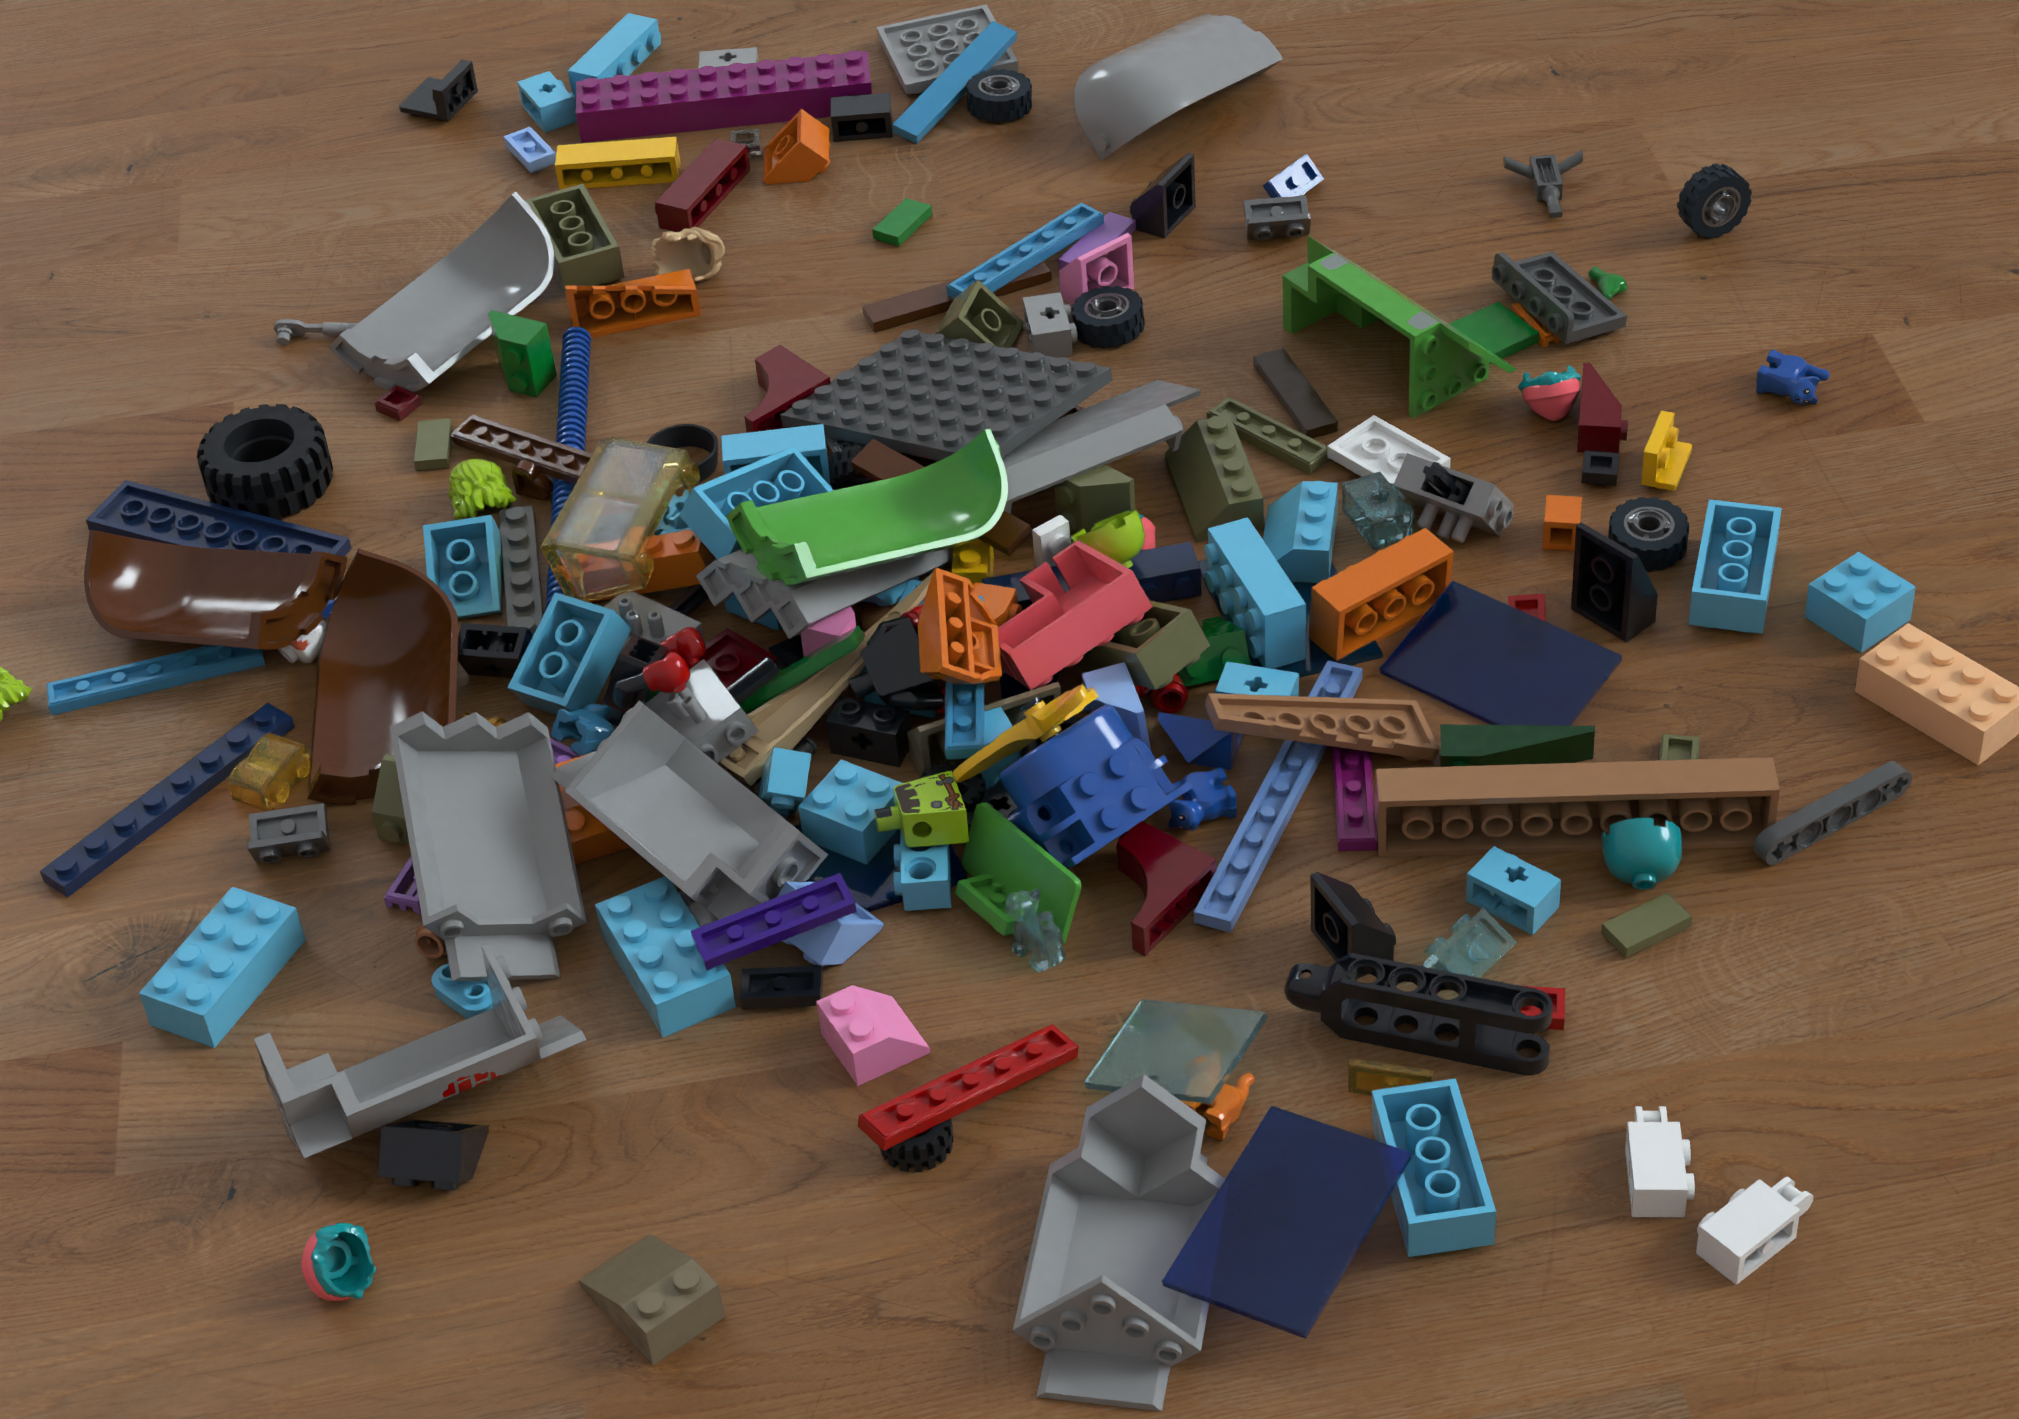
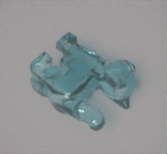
[1005,889,1065,972]

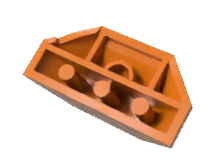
[918,568,1002,684]

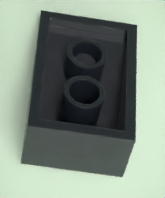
[1571,522,1658,643]

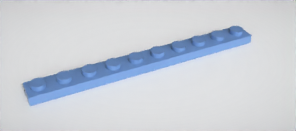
[1194,660,1363,933]

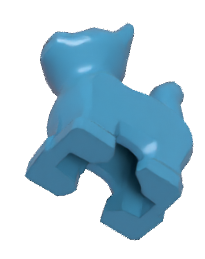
[551,703,616,755]

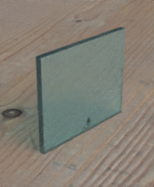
[1084,999,1267,1104]

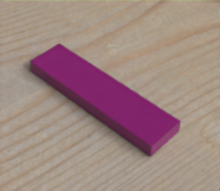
[1332,746,1377,851]

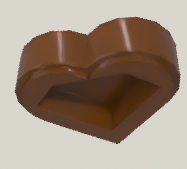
[512,460,553,500]

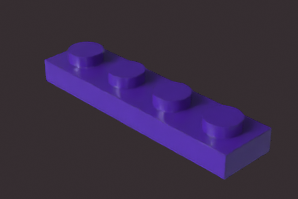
[691,873,857,970]

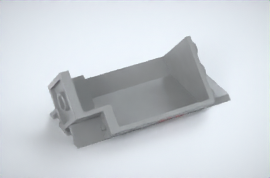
[550,700,828,920]
[254,944,587,1158]
[1013,1074,1230,1411]

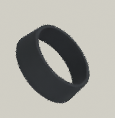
[644,424,718,486]

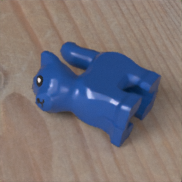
[1756,350,1830,405]
[1168,767,1237,831]

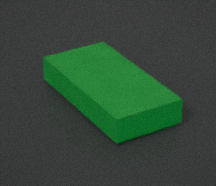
[872,198,933,246]

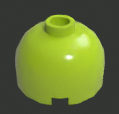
[1071,509,1145,568]

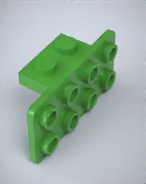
[955,802,1081,946]

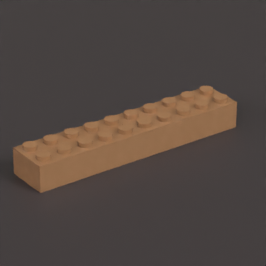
[1376,757,1780,857]

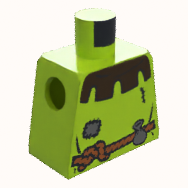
[874,770,969,847]

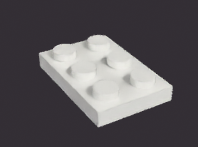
[1327,415,1451,501]

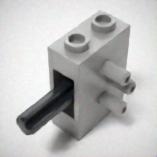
[1393,453,1514,543]
[604,585,708,669]
[645,657,780,763]

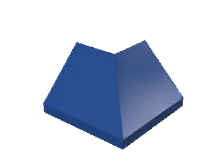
[1157,712,1243,770]

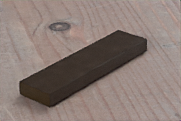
[1253,348,1338,438]

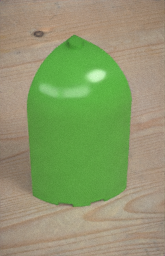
[726,429,1008,585]

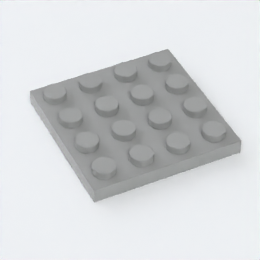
[876,4,1019,95]

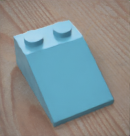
[423,515,503,619]

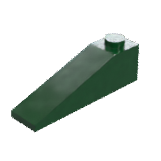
[1440,724,1595,767]

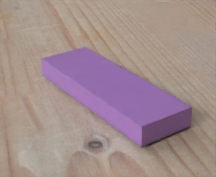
[1058,212,1136,269]

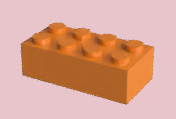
[1309,528,1454,663]

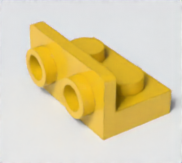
[1641,411,1692,491]

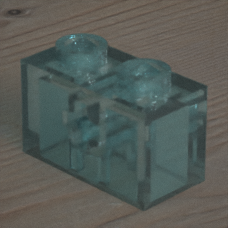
[1342,472,1415,550]

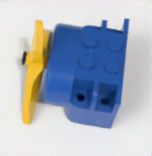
[952,684,1193,869]

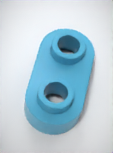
[431,963,493,1019]

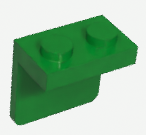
[1177,616,1250,687]

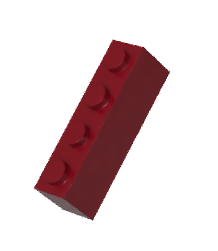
[655,138,750,232]

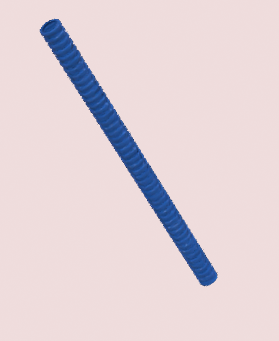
[545,327,591,611]

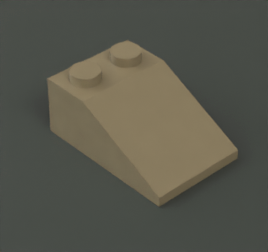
[579,1234,725,1365]

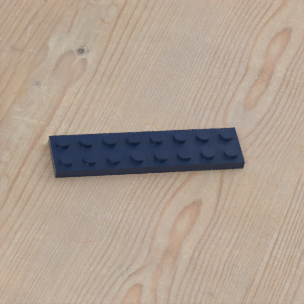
[86,480,352,556]

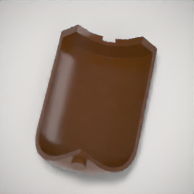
[84,530,348,650]
[307,548,459,805]

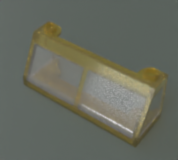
[540,437,700,602]

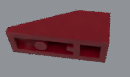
[1577,363,1628,453]

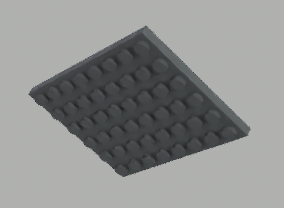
[780,329,1113,461]

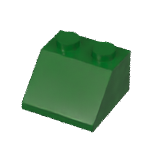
[488,310,557,398]

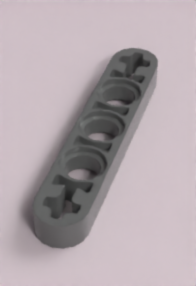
[1753,761,1912,865]

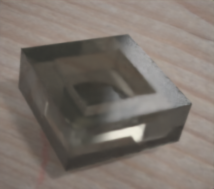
[730,129,761,158]

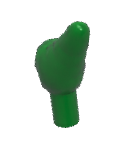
[1588,267,1627,300]

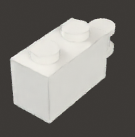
[1625,1106,1695,1217]
[1696,1177,1814,1285]

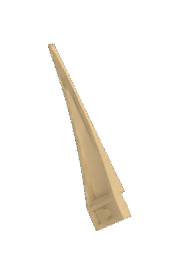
[717,572,933,786]

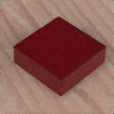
[374,385,422,421]

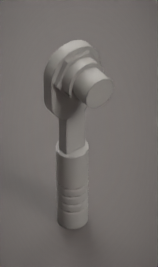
[274,319,358,345]

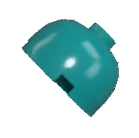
[1601,818,1682,890]

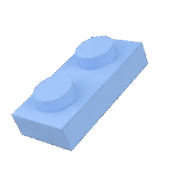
[503,127,556,173]

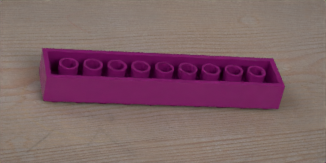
[576,51,872,143]

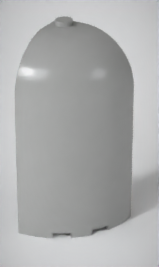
[1074,14,1283,161]
[328,192,555,392]

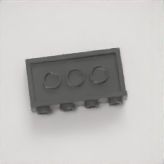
[1492,252,1627,344]

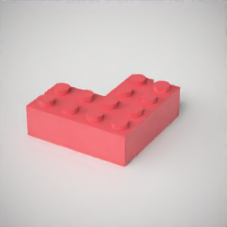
[998,540,1153,690]

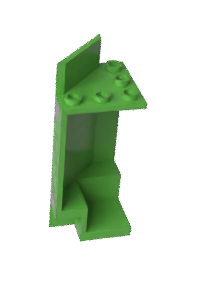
[1282,235,1517,418]

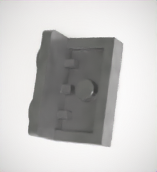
[1243,195,1311,240]
[247,803,330,864]

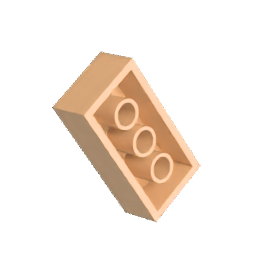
[1855,623,2019,766]

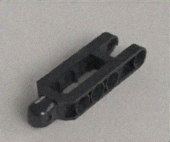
[1284,953,1552,1076]

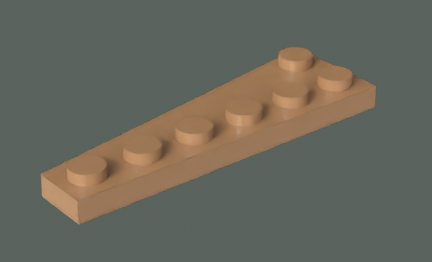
[1204,693,1440,761]

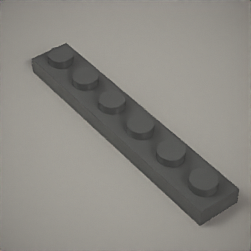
[499,505,544,635]

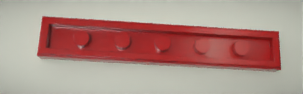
[857,1024,1079,1151]

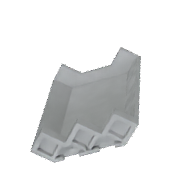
[1002,380,1201,513]
[696,549,953,639]
[390,711,587,981]

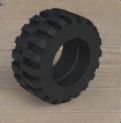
[197,404,333,520]

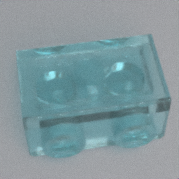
[1422,908,1517,978]

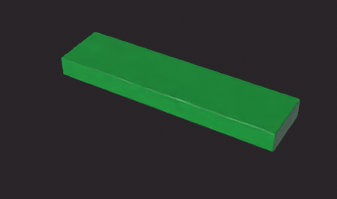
[739,625,865,714]

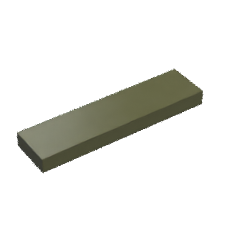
[1207,397,1330,474]

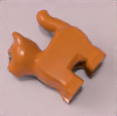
[1179,1053,1255,1141]

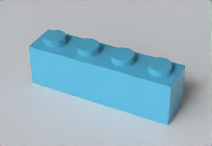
[568,13,661,96]

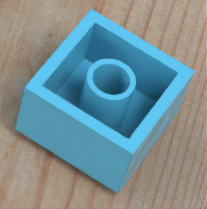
[1805,552,1916,653]
[798,759,903,865]

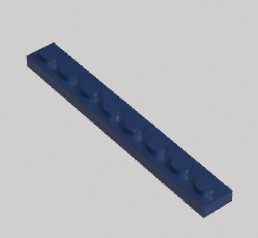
[40,703,295,897]

